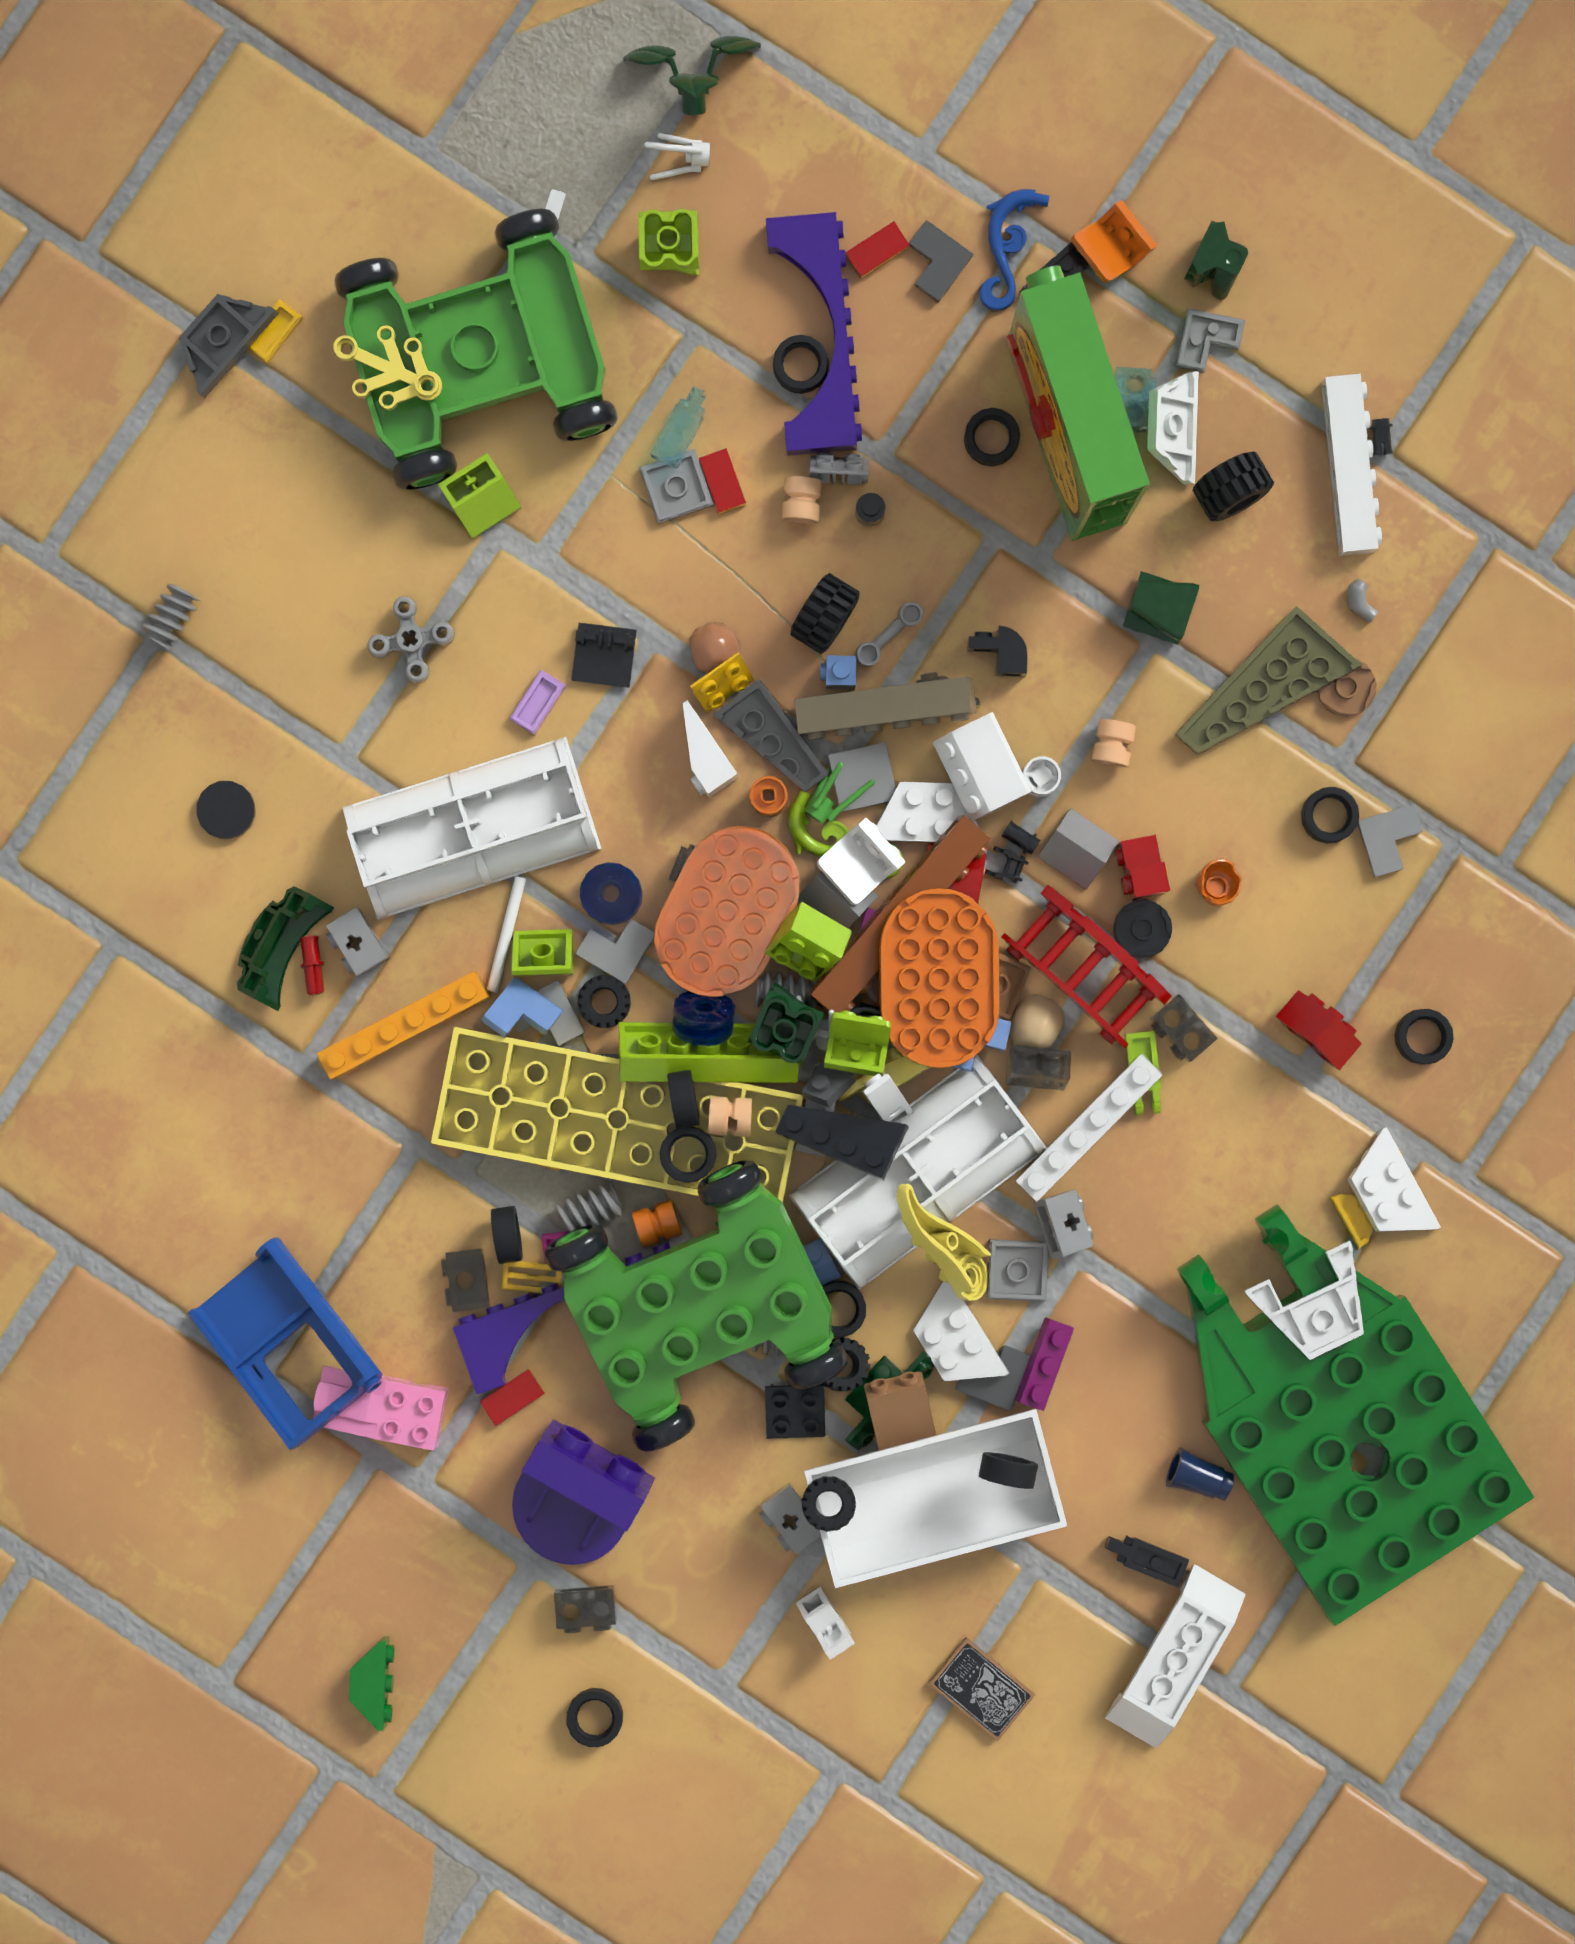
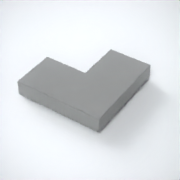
[1175,308,1245,373]
[1357,804,1423,877]
[575,919,654,984]
[515,980,585,1046]

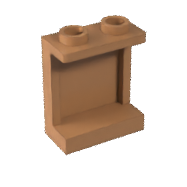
[864,1371,936,1450]

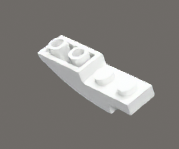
[863,1073,913,1123]

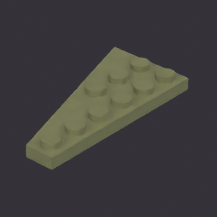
[1176,606,1362,755]

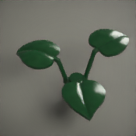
[623,36,761,115]

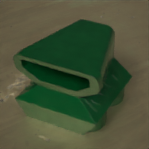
[1184,221,1248,300]
[1123,571,1199,645]
[747,982,824,1065]

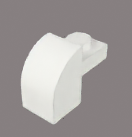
[796,1587,855,1660]

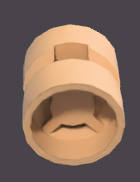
[781,476,822,524]
[1092,719,1137,767]
[708,1096,752,1137]

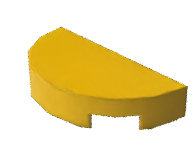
[1329,1194,1373,1249]

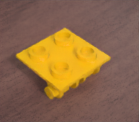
[690,652,754,713]

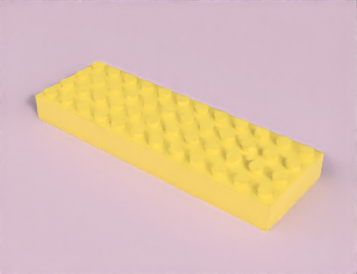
[431,1027,803,1203]

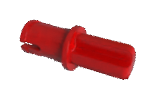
[299,936,324,995]

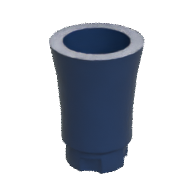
[1166,1447,1234,1501]

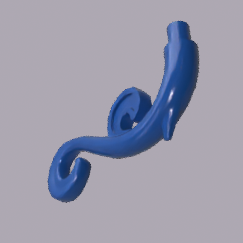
[979,189,1050,311]

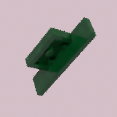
[845,1352,935,1451]

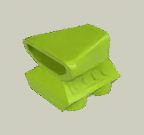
[638,209,699,276]

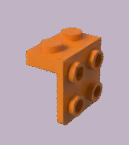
[1071,200,1157,283]

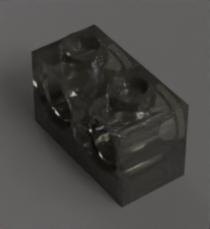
[1150,994,1218,1062]
[1006,1045,1071,1091]
[554,1585,617,1633]

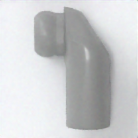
[1347,579,1379,623]

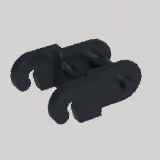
[985,846,1029,883]

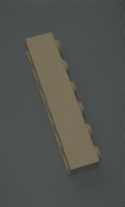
[794,676,977,740]

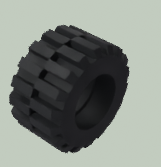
[1192,451,1274,521]
[790,573,860,654]

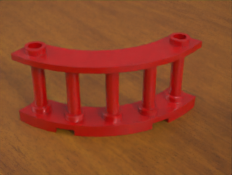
[1001,885,1172,1048]

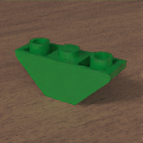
[349,1636,395,1731]

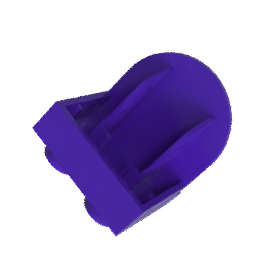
[512,1419,655,1565]

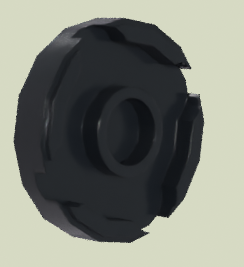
[196,781,256,839]
[1113,899,1172,958]

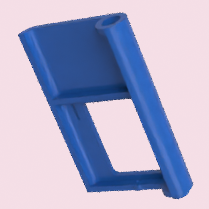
[188,1237,383,1450]

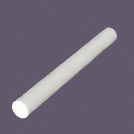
[486,876,526,993]

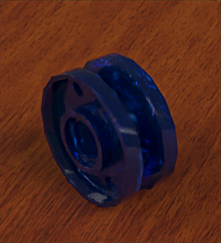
[580,862,643,925]
[672,991,735,1046]

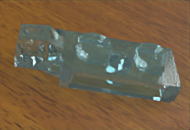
[650,386,705,469]

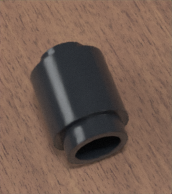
[856,493,885,527]

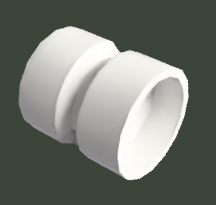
[1022,756,1061,798]

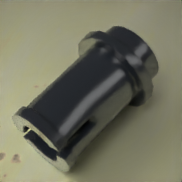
[1369,418,1393,456]
[1001,821,1041,855]

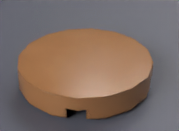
[1317,659,1377,717]

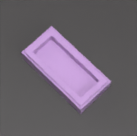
[509,670,566,735]

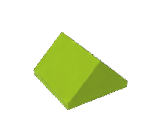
[512,929,574,977]

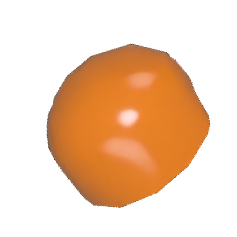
[1197,859,1242,906]

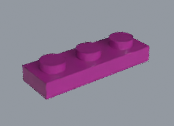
[1014,1317,1074,1411]

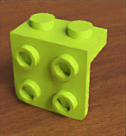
[824,1011,892,1077]

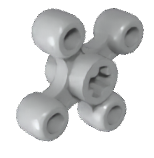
[367,596,455,684]

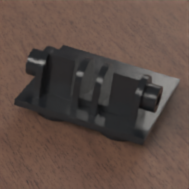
[571,623,637,688]
[765,1383,826,1439]

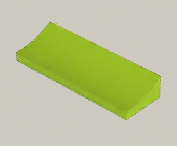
[618,1022,799,1083]

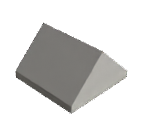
[1038,808,1119,889]
[798,871,879,929]

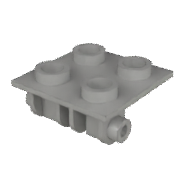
[809,452,869,485]

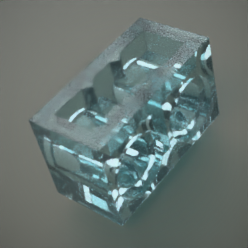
[1114,367,1157,433]

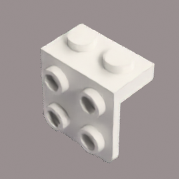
[817,818,905,905]

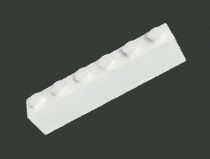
[1321,374,1382,556]
[1016,1054,1163,1202]

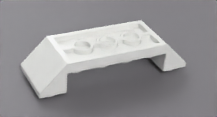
[1105,1564,1246,1748]

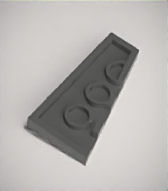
[713,679,830,792]
[802,1002,893,1107]

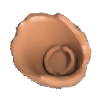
[689,622,740,673]

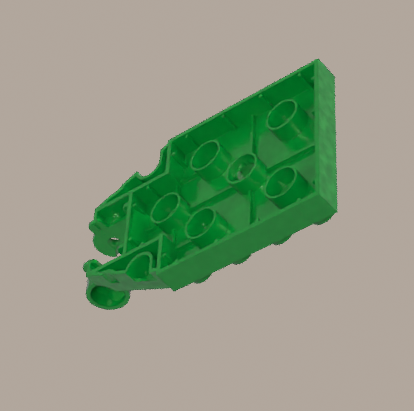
[1177,1204,1535,1626]

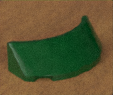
[237,886,334,1011]

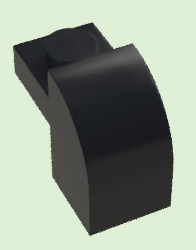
[967,626,1027,677]

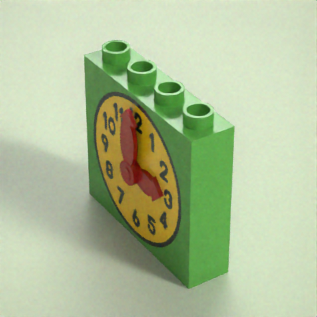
[1006,266,1150,542]

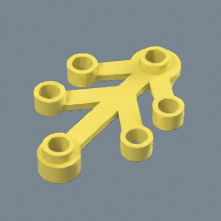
[334,325,442,411]

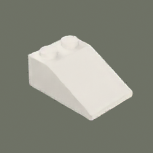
[682,700,738,798]

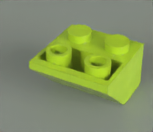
[438,453,522,539]
[765,902,852,982]

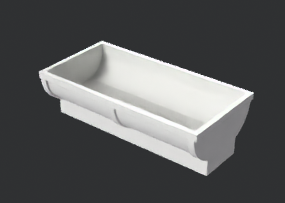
[342,737,602,920]
[788,1055,1047,1290]
[804,1409,1067,1588]

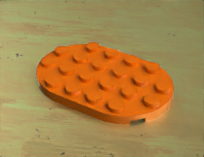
[654,826,800,997]
[879,888,999,1068]

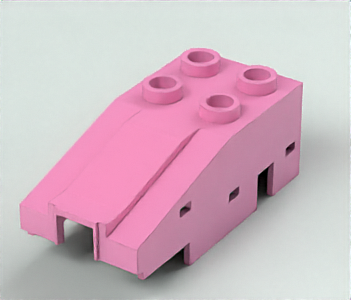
[313,1365,450,1451]

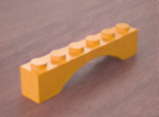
[317,971,491,1080]

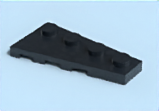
[775,1105,909,1181]

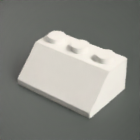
[933,712,1031,821]

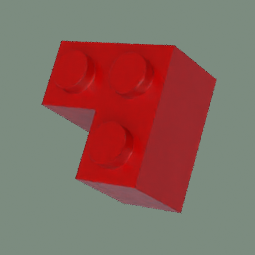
[1115,834,1170,901]
[1276,990,1362,1071]

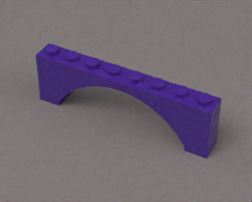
[766,212,862,456]
[453,1242,677,1395]

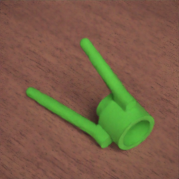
[804,762,875,824]

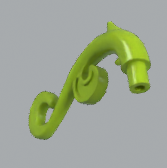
[788,790,903,879]

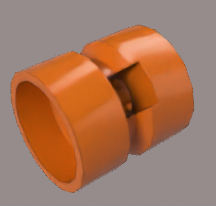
[749,776,788,817]
[631,1199,683,1248]

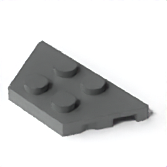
[179,294,279,398]

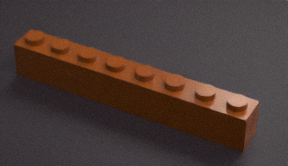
[806,815,991,1013]

